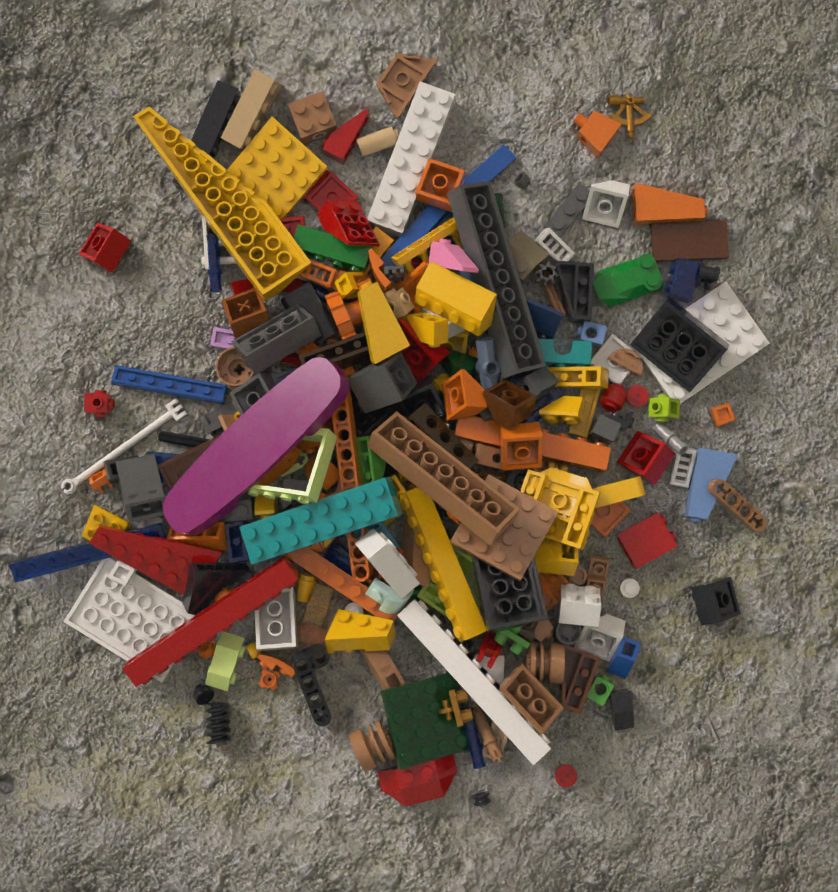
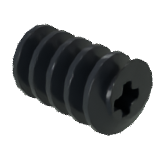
[205,702,231,744]

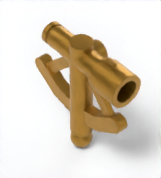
[607,94,651,139]

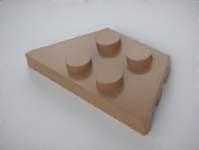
[376,53,438,120]

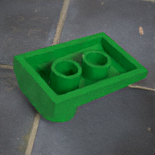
[593,253,663,308]

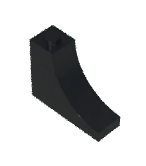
[182,563,252,615]

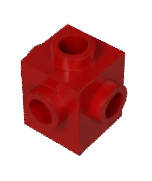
[84,390,115,418]

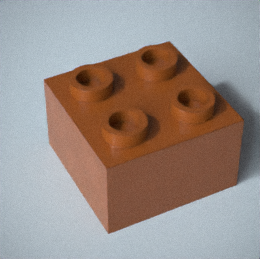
[222,288,270,338]

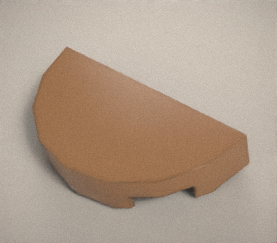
[607,348,644,377]

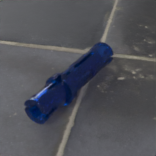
[206,233,223,293]
[460,707,486,769]

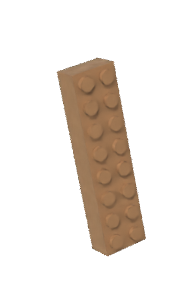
[367,411,520,545]

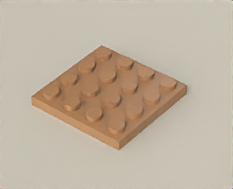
[450,474,558,582]

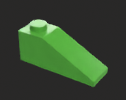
[356,436,387,485]

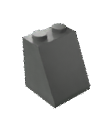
[348,351,418,413]

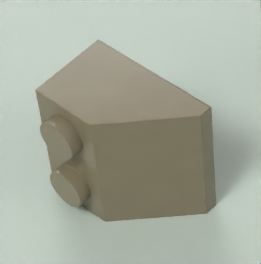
[508,230,550,283]

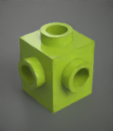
[648,394,680,423]

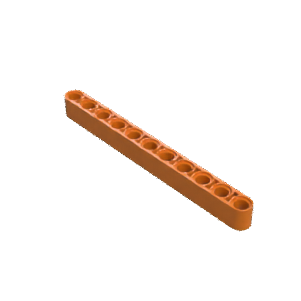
[332,368,373,582]

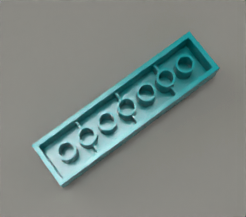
[240,477,403,565]

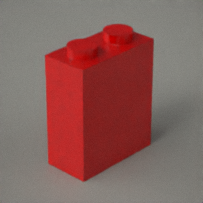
[615,512,677,569]

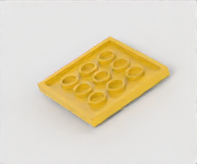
[226,116,329,219]

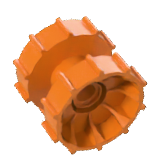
[324,278,372,340]

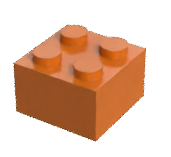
[415,158,465,212]

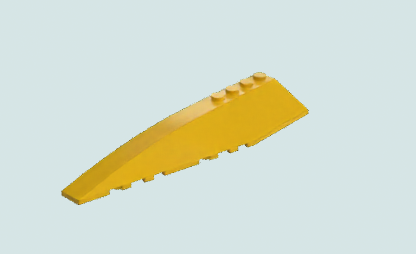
[133,107,311,302]

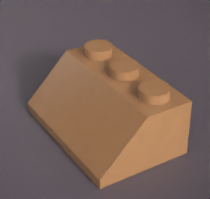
[499,664,564,735]

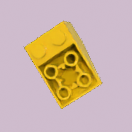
[534,537,579,576]

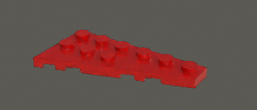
[89,525,222,595]

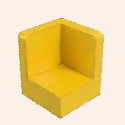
[335,272,363,299]

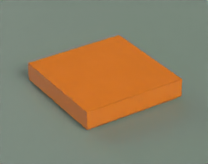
[591,483,631,538]

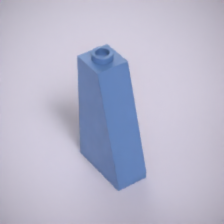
[684,448,737,523]

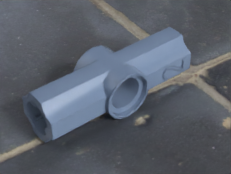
[475,337,500,390]

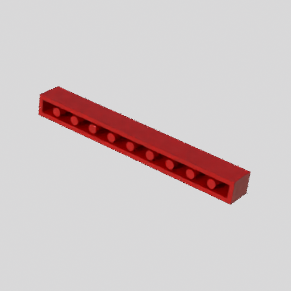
[122,555,299,687]

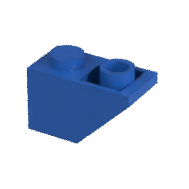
[606,637,641,679]

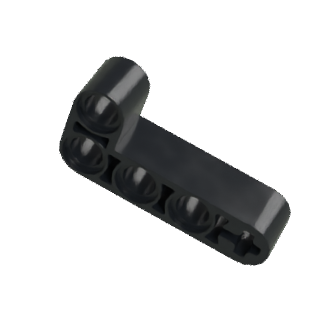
[291,644,331,727]

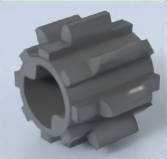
[534,262,559,287]

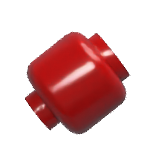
[600,383,628,413]

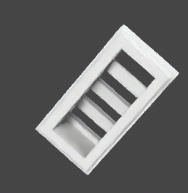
[534,228,576,261]
[669,447,697,488]

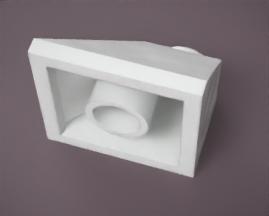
[582,180,630,228]
[573,614,626,662]

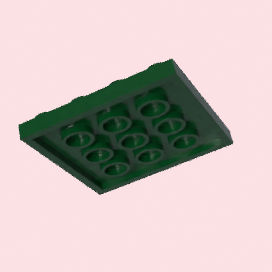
[381,672,472,770]

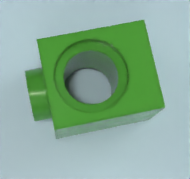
[587,674,614,706]

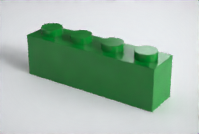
[294,225,372,272]

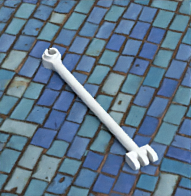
[61,398,188,494]

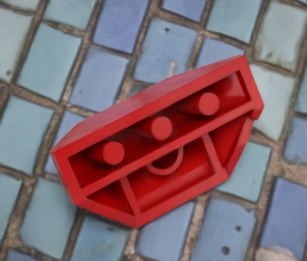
[377,754,458,807]

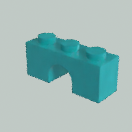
[538,339,592,367]

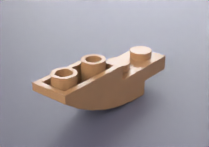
[360,649,405,690]

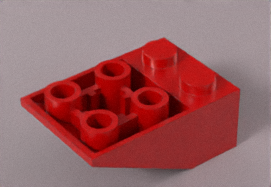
[317,199,380,247]

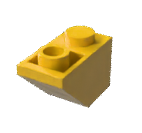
[254,494,279,519]

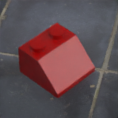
[78,222,131,272]
[617,431,675,486]

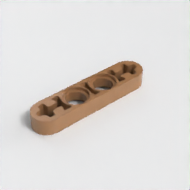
[708,479,767,532]

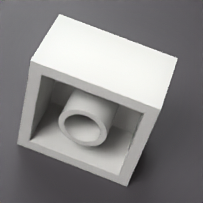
[559,583,601,627]

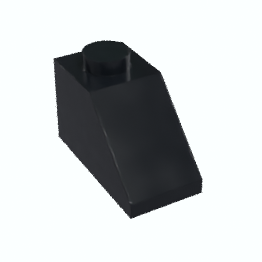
[608,688,634,731]

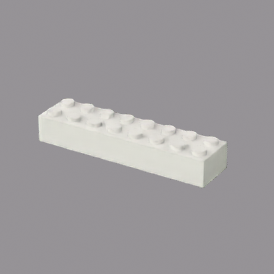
[367,81,455,238]

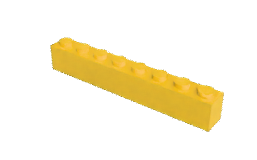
[399,487,487,642]

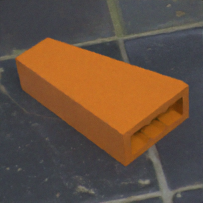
[631,184,708,226]

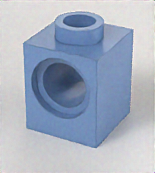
[576,321,607,348]

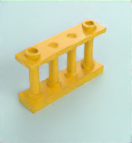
[391,217,464,275]

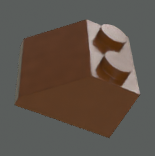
[483,379,537,429]

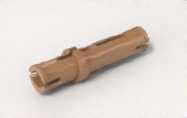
[468,703,505,762]

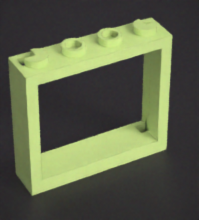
[247,428,337,504]

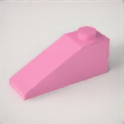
[428,239,479,273]

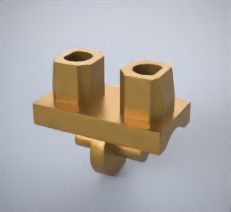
[439,689,473,727]

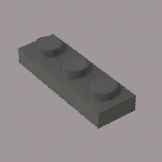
[544,183,590,238]

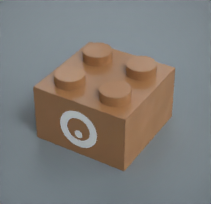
[288,91,337,145]

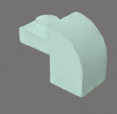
[365,578,414,614]

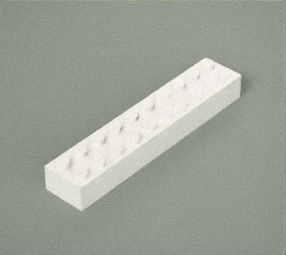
[397,599,551,765]

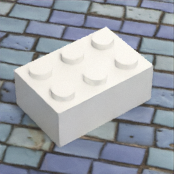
[355,528,420,599]
[255,587,298,651]

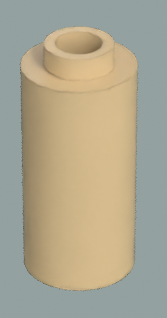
[356,126,399,157]

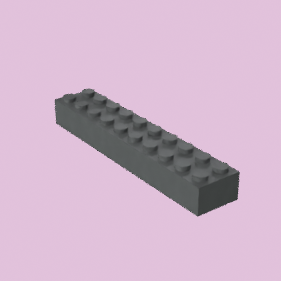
[447,181,546,379]

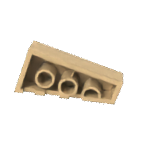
[221,69,283,150]

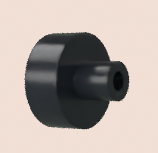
[193,684,214,705]

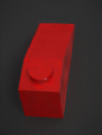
[322,109,370,165]

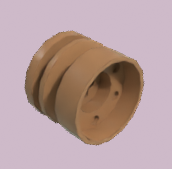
[215,346,262,390]
[525,642,565,684]
[349,720,396,773]

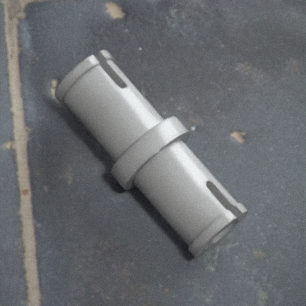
[653,422,688,455]

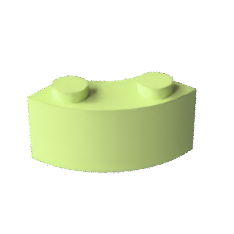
[205,631,246,691]

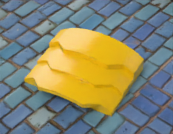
[520,467,600,550]

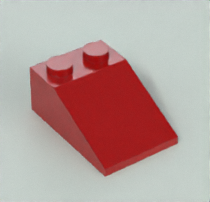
[397,317,450,380]

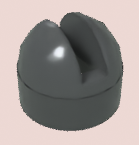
[514,172,530,189]

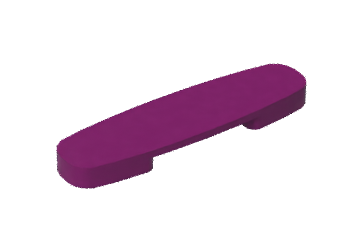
[163,357,349,535]

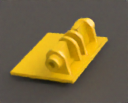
[82,504,131,541]

